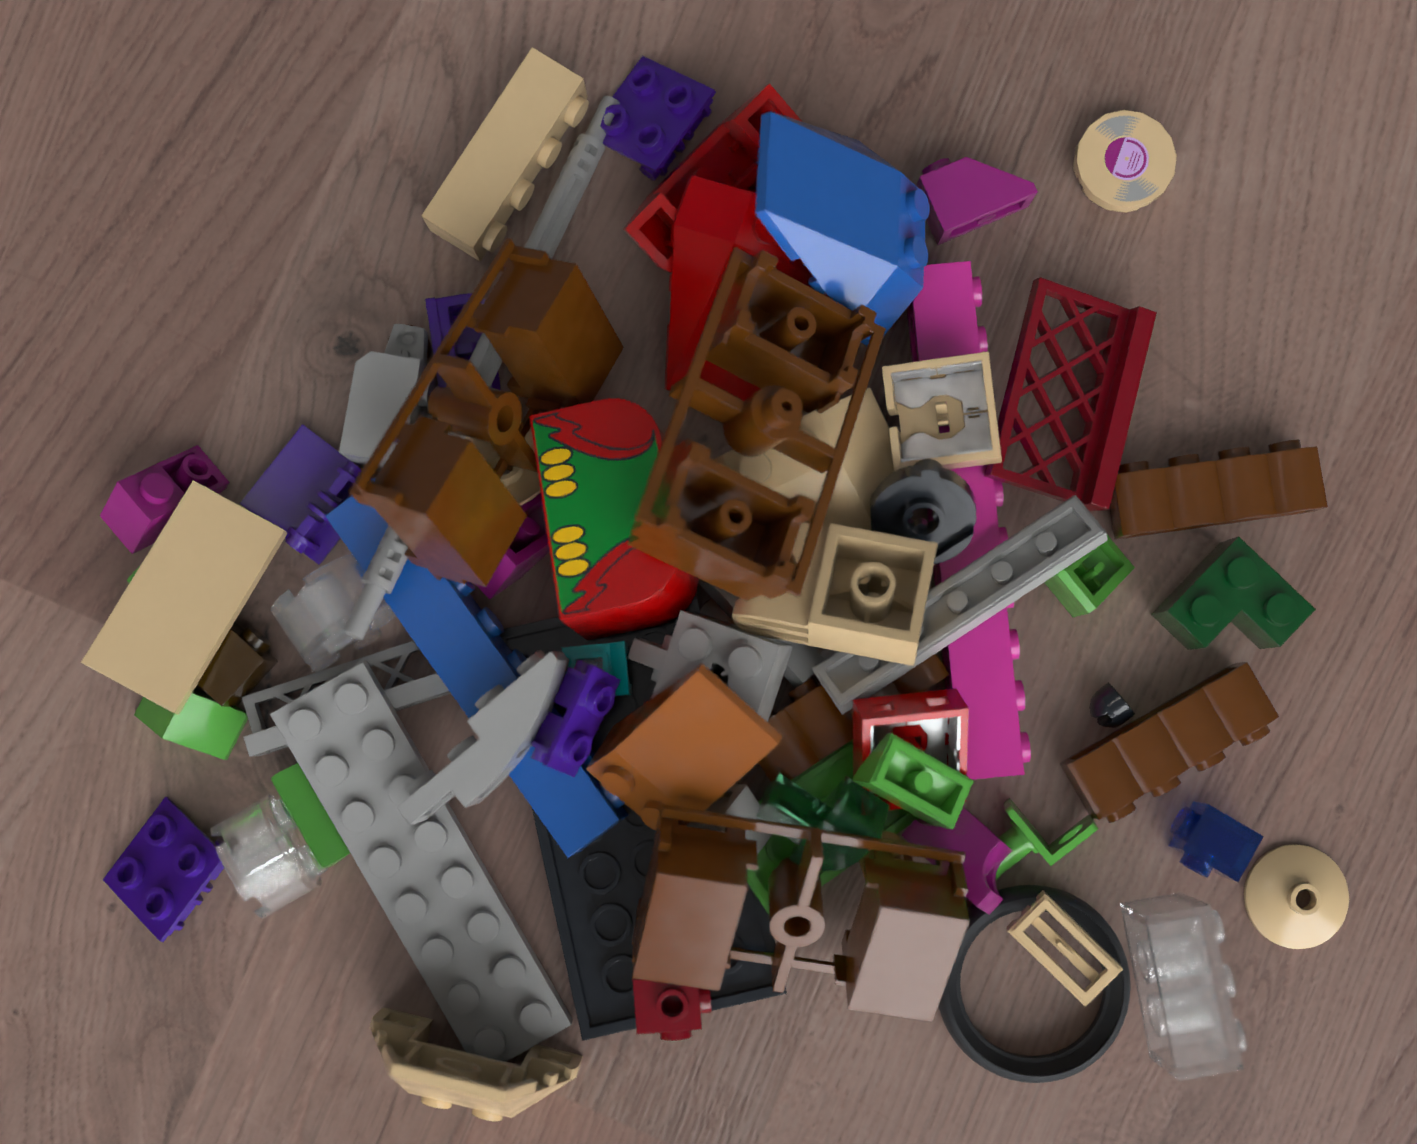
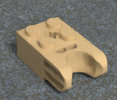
[732,523,938,666]

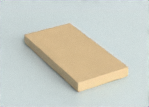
[81,480,288,715]

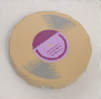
[1073,110,1177,213]

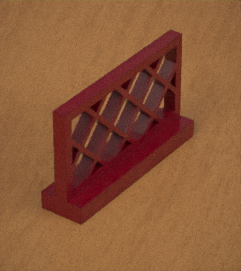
[984,277,1157,512]

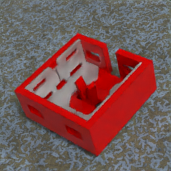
[853,688,969,813]

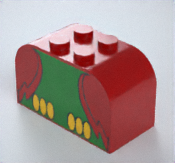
[529,398,699,641]

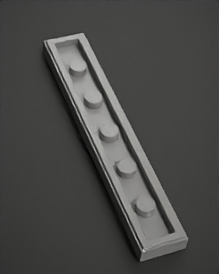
[811,495,1108,715]

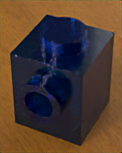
[1168,801,1264,882]

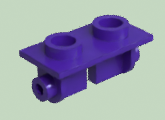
[531,659,621,778]

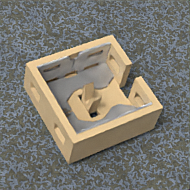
[882,351,1002,472]

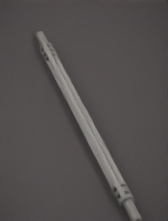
[343,96,620,640]

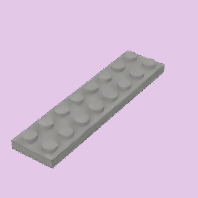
[270,660,572,1062]

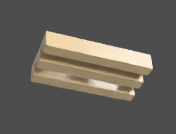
[1006,890,1123,1007]

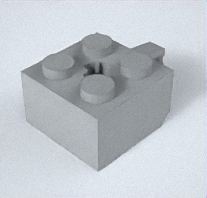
[339,324,439,471]
[628,611,793,722]

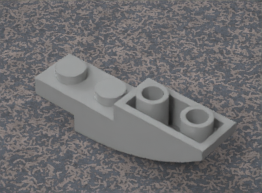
[397,650,569,825]

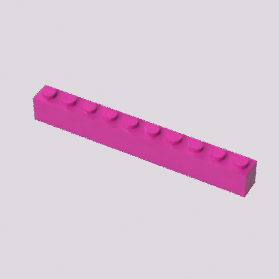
[907,261,1031,779]

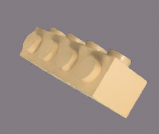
[421,47,589,262]

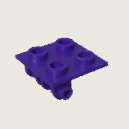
[600,56,716,181]
[239,424,373,565]
[103,797,234,942]

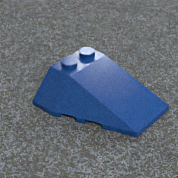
[755,112,930,346]

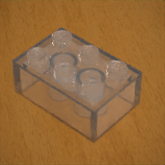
[1120,892,1246,1081]

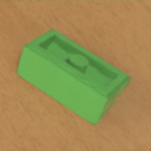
[852,733,974,829]
[271,763,351,869]

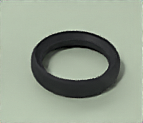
[938,885,1131,1083]

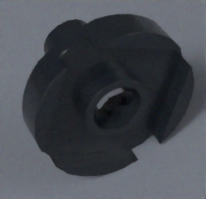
[870,459,976,564]

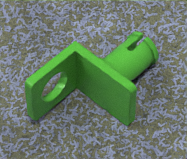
[995,798,1098,880]

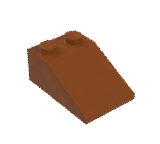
[586,664,783,830]

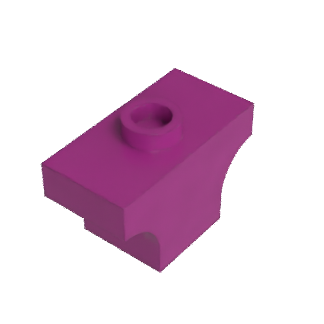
[901,807,1012,915]

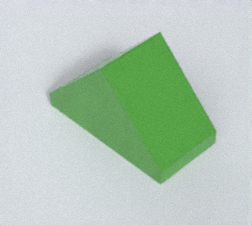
[1044,535,1135,617]
[134,687,248,760]

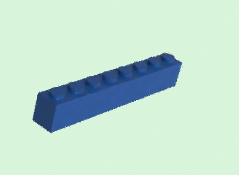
[326,478,629,858]

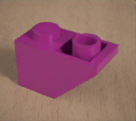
[100,445,230,554]

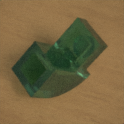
[756,773,890,871]

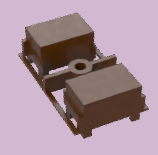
[349,238,624,587]
[628,247,885,601]
[632,805,969,1022]

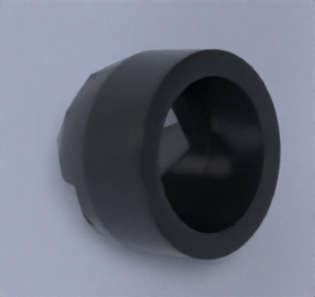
[1089,682,1135,728]

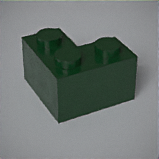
[1151,536,1316,650]

